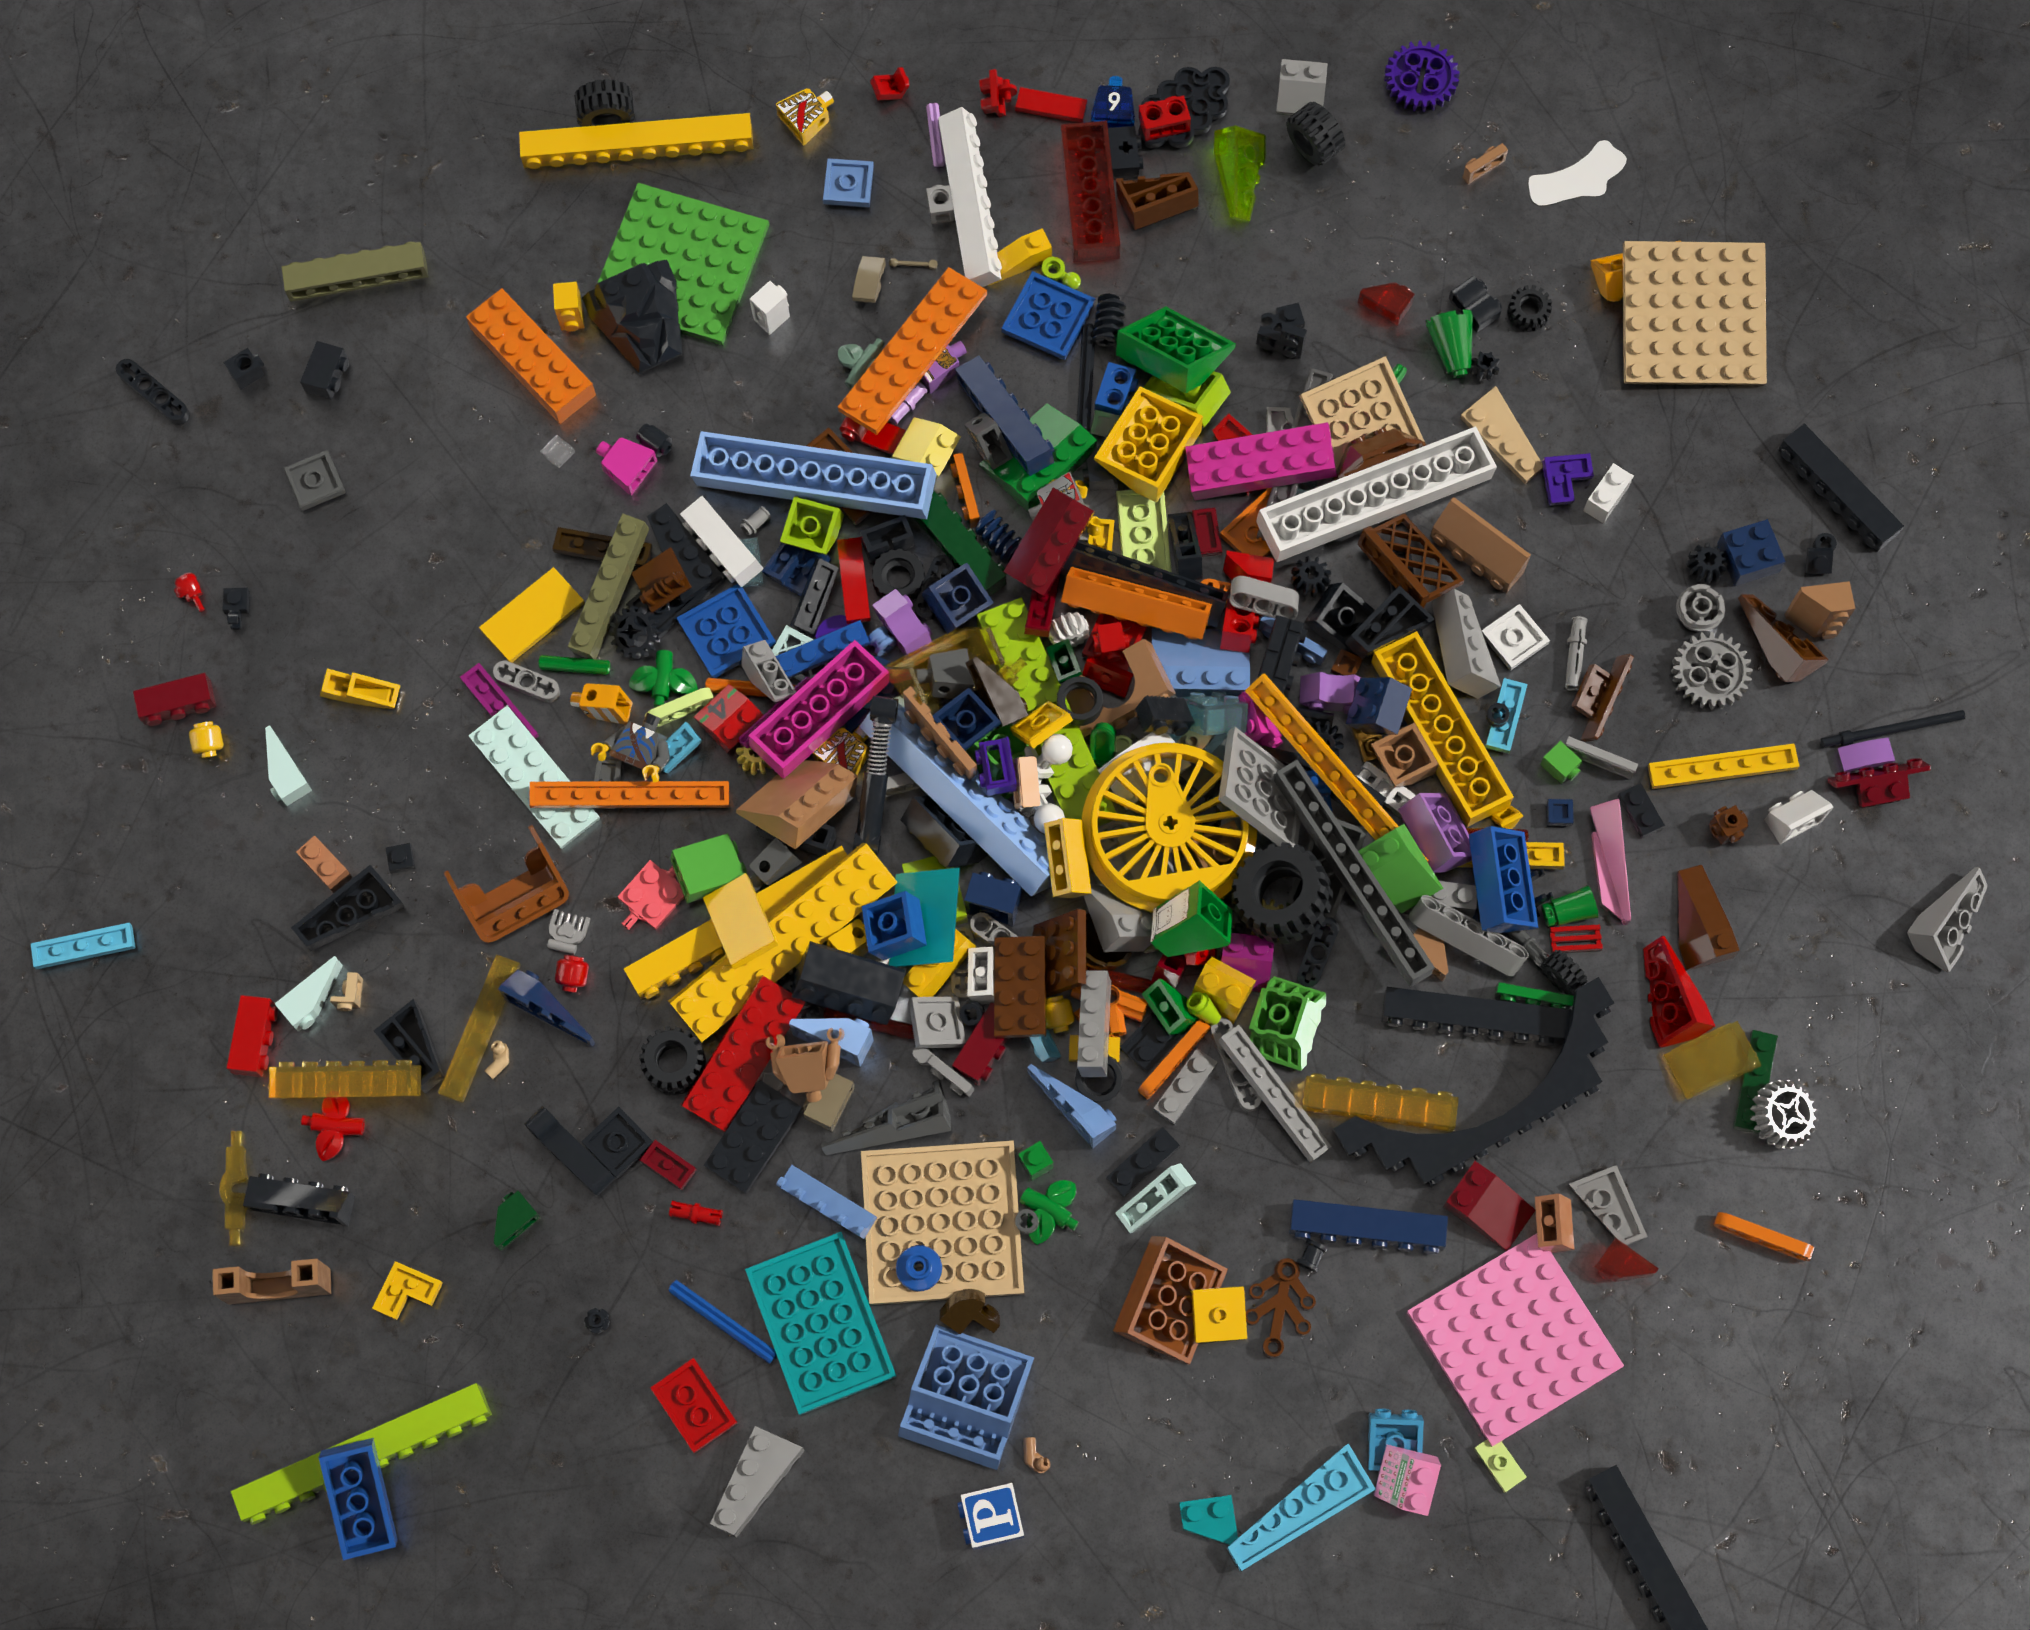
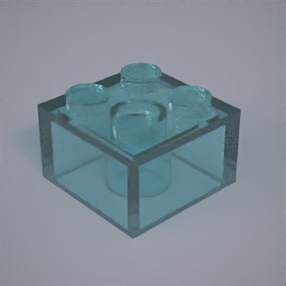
[1181,691,1248,735]

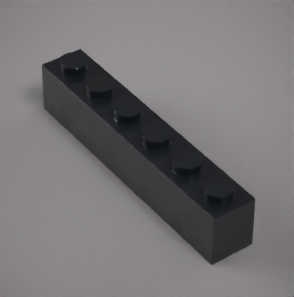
[1778,423,1904,552]

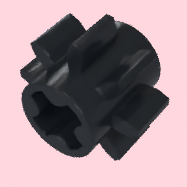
[1471,351,1500,382]

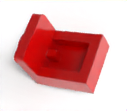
[870,67,910,100]

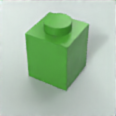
[1540,741,1582,784]

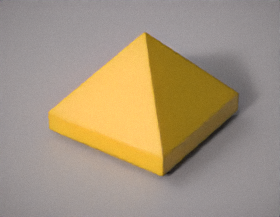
[1490,805,1523,830]

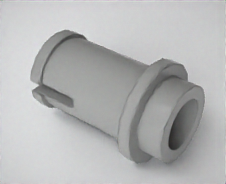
[740,506,771,536]

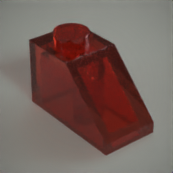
[1358,282,1415,326]
[1594,1238,1659,1282]

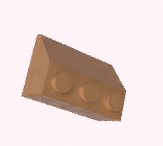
[1785,581,1855,639]

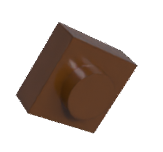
[1330,649,1363,676]

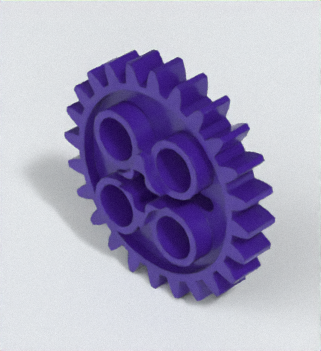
[1384,40,1460,112]

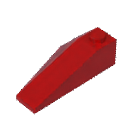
[1643,936,1715,1048]

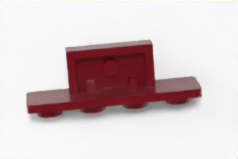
[1828,758,1931,807]

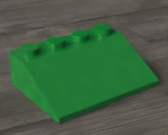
[1116,306,1236,393]
[979,403,1097,513]

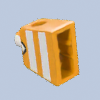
[570,683,633,725]

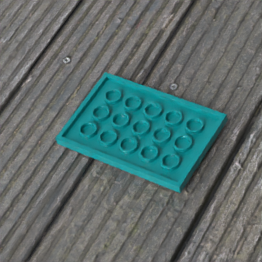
[745,1232,897,1416]

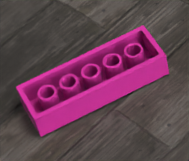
[1185,422,1337,501]
[748,640,889,779]

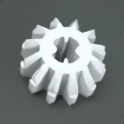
[1049,612,1089,647]

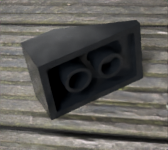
[1304,582,1375,666]

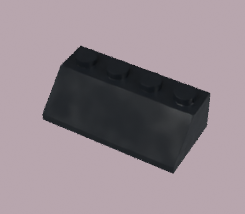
[792,941,905,1025]

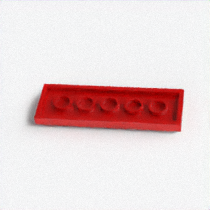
[681,975,806,1132]

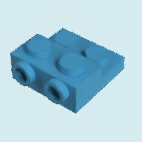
[1368,1408,1424,1471]

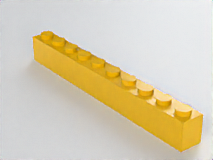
[519,113,753,169]
[624,845,847,1000]

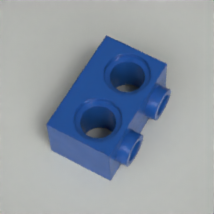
[1094,362,1139,416]

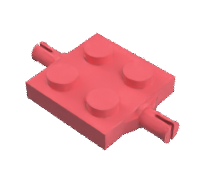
[618,860,684,930]

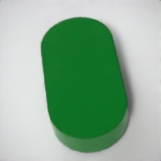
[1090,722,1116,768]

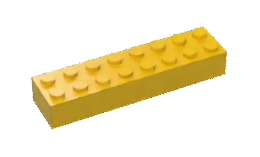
[1371,631,1514,827]

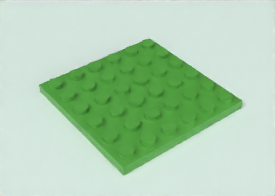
[598,183,769,345]

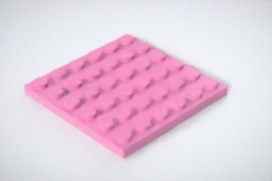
[1407,1233,1624,1447]

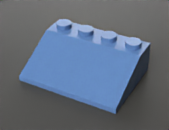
[1151,628,1250,700]

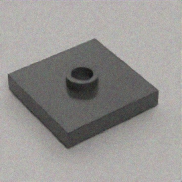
[283,450,346,511]

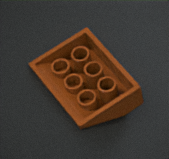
[1113,1236,1228,1365]

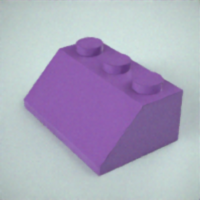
[1398,793,1472,873]

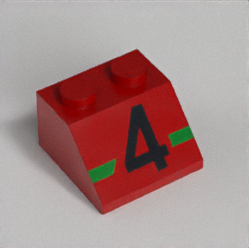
[693,684,764,753]

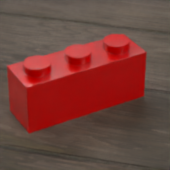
[226,995,278,1077]

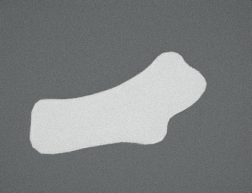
[1528,140,1627,206]

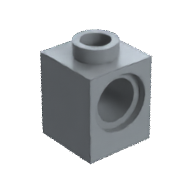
[926,185,954,224]

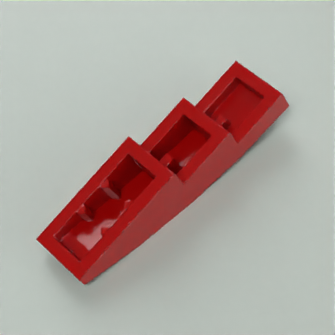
[837,537,871,624]

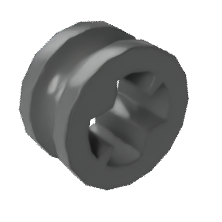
[1015,1209,1039,1234]

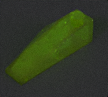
[1214,125,1266,222]

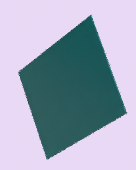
[889,868,960,967]

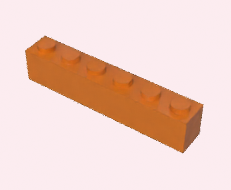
[1061,567,1212,639]

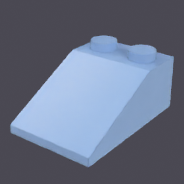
[789,1018,874,1067]

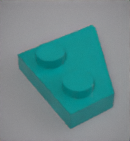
[1179,1495,1238,1545]

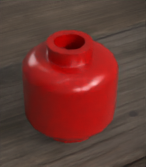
[555,955,589,992]

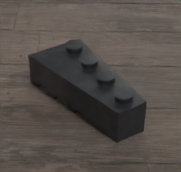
[291,865,405,952]

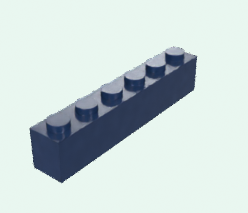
[955,356,1055,476]
[1289,1199,1448,1254]

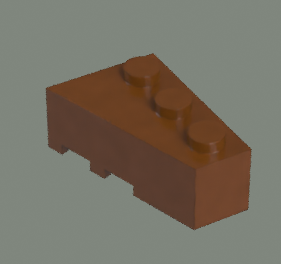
[1116,172,1199,230]

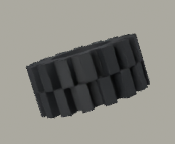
[1507,285,1552,332]
[1541,950,1588,996]

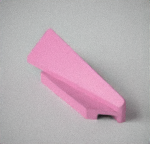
[1590,799,1631,925]

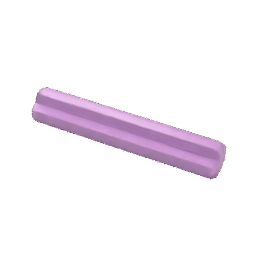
[926,103,946,167]

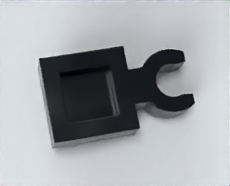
[1261,302,1305,330]

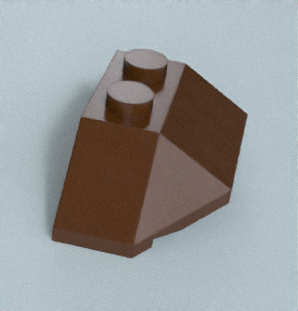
[1333,427,1426,481]

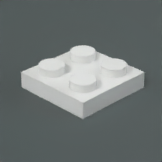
[1481,604,1550,671]

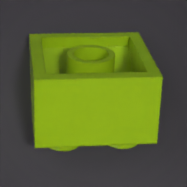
[780,496,844,555]

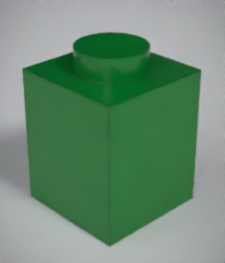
[1018,1141,1054,1181]

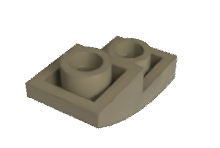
[852,256,886,303]

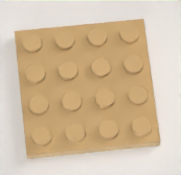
[1299,356,1425,471]

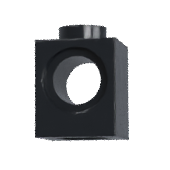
[223,348,265,390]

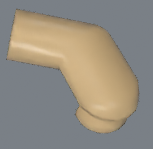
[484,1040,509,1079]

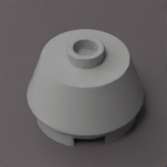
[1676,584,1725,632]

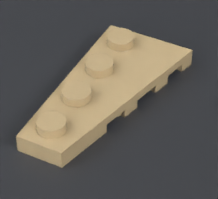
[1460,386,1543,484]

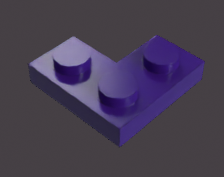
[1542,453,1594,506]

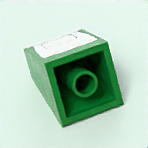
[1151,880,1232,957]

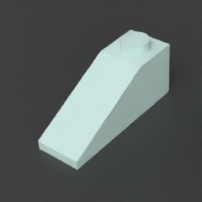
[265,725,312,806]
[275,956,343,1032]
[1115,1163,1196,1233]

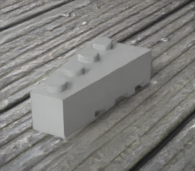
[710,1426,805,1538]

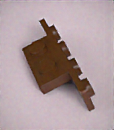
[1571,654,1634,742]

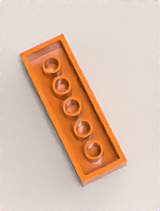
[466,288,596,424]

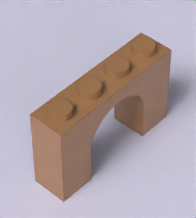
[1066,639,1176,740]
[213,1259,331,1305]

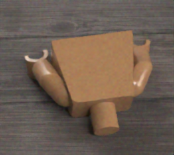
[766,1028,845,1102]

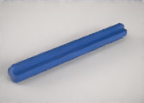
[668,1280,777,1363]

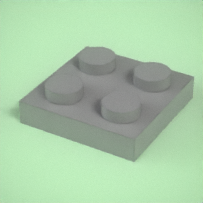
[908,996,966,1048]

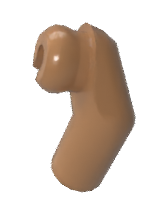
[1023,1437,1050,1473]

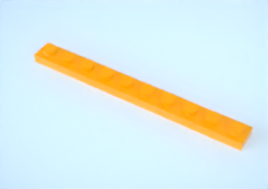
[1245,673,1429,862]

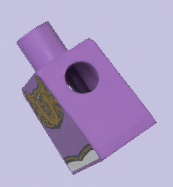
[921,341,967,394]

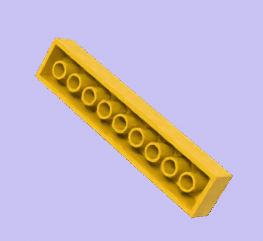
[668,843,898,1042]

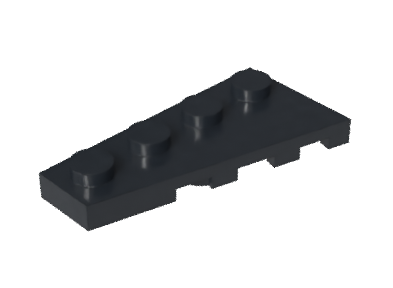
[647,503,723,604]

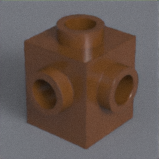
[1709,805,1749,846]

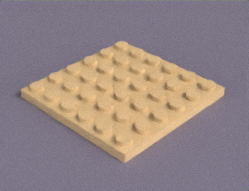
[1623,241,1767,385]
[861,1140,1024,1305]

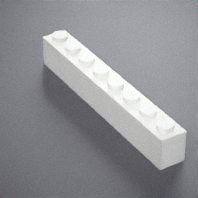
[938,107,1002,287]

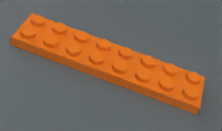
[838,267,987,435]

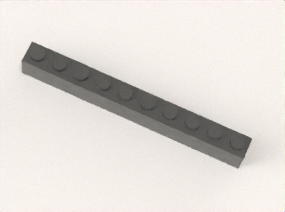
[1274,760,1435,987]

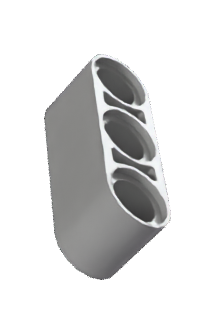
[1229,576,1299,620]
[970,912,1018,949]

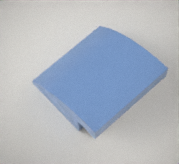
[898,1325,1034,1470]

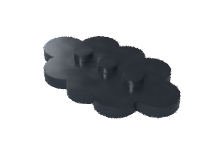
[1138,67,1230,148]

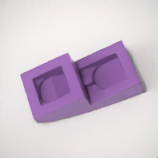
[1838,738,1896,772]

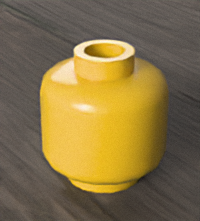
[189,721,224,758]
[1046,995,1075,1033]

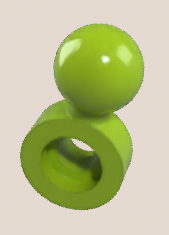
[1041,256,1081,290]

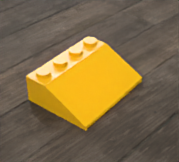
[1094,387,1203,503]

